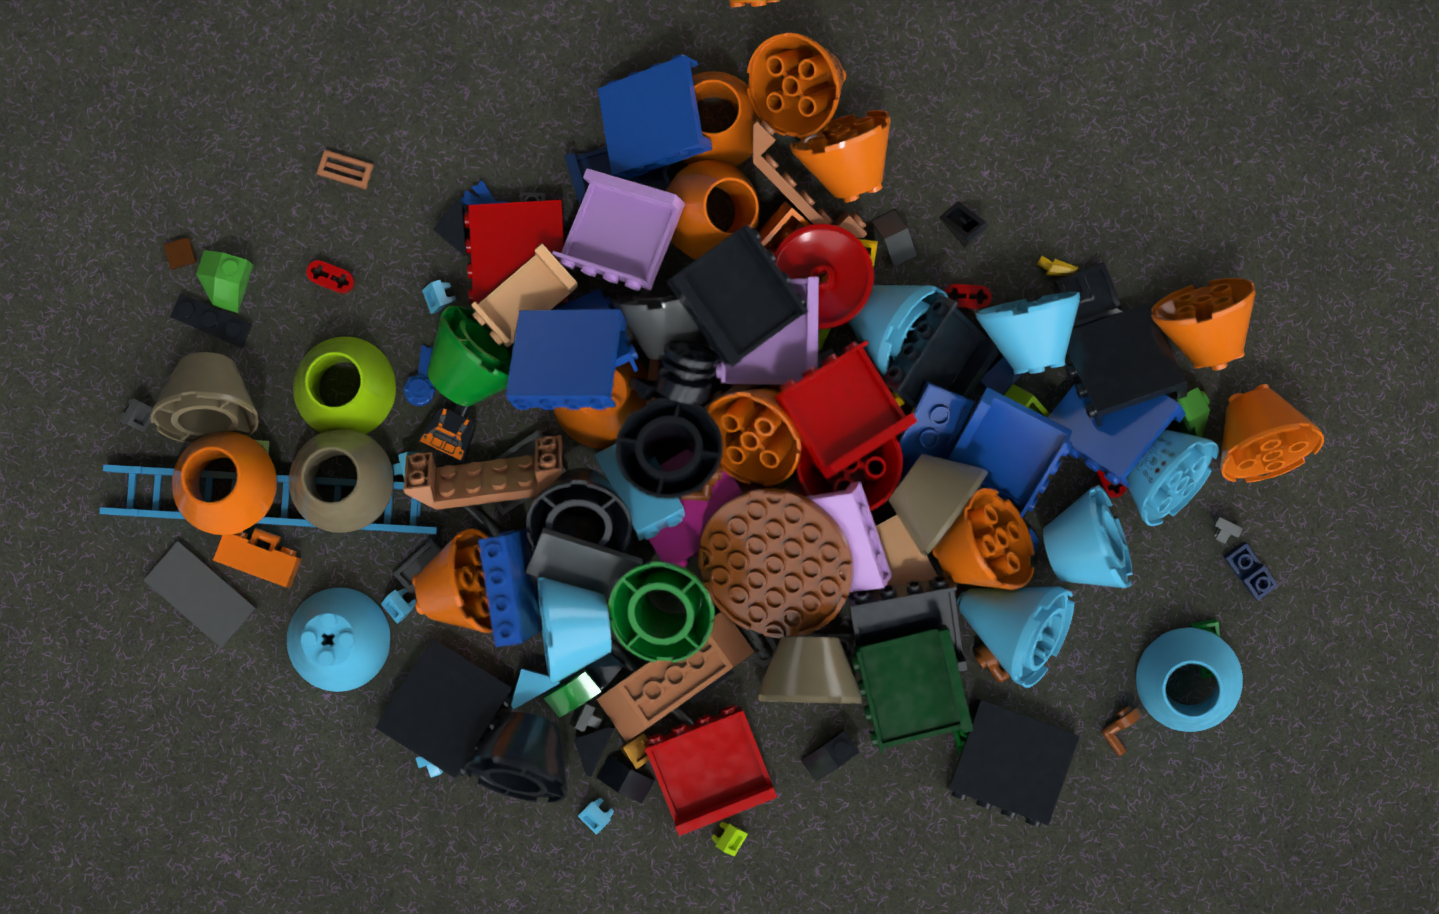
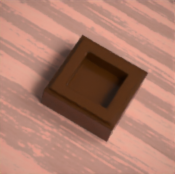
[163,237,197,270]

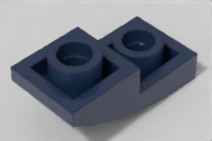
[980,357,1024,395]
[1223,541,1278,601]

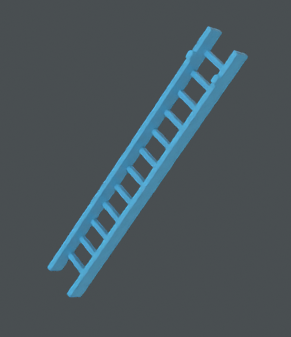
[99,465,439,535]

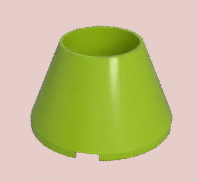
[293,336,396,434]

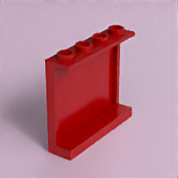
[464,200,568,306]
[775,340,918,479]
[644,705,777,836]

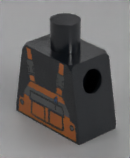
[418,403,477,464]

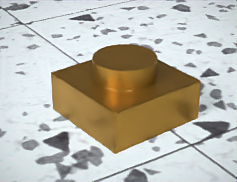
[620,732,649,770]

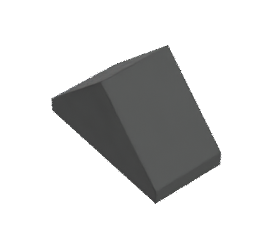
[871,210,917,267]

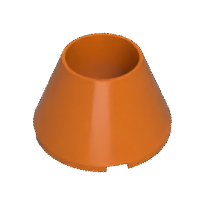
[681,71,762,167]
[665,160,761,260]
[172,431,277,535]

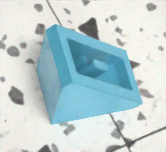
[511,668,561,709]

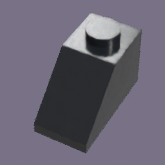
[801,730,860,782]

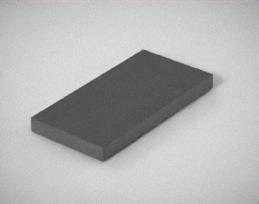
[525,528,643,599]
[143,541,257,648]

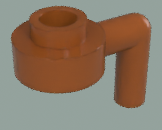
[680,465,722,501]
[974,643,1010,683]
[1102,705,1143,756]

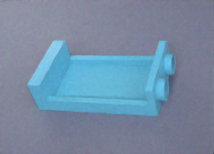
[595,444,685,540]

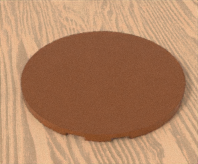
[698,488,854,638]

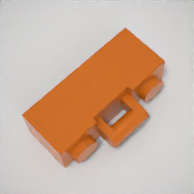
[213,528,302,588]

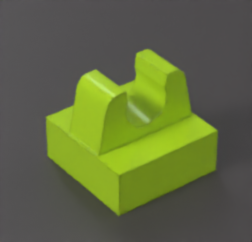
[712,822,748,856]

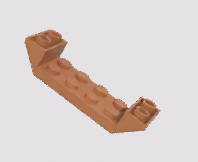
[752,119,867,238]
[403,435,562,510]
[597,612,754,742]

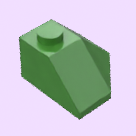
[196,250,253,313]
[1174,387,1210,437]

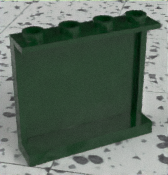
[851,624,973,753]

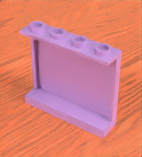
[552,169,685,291]
[717,277,819,385]
[806,482,892,592]

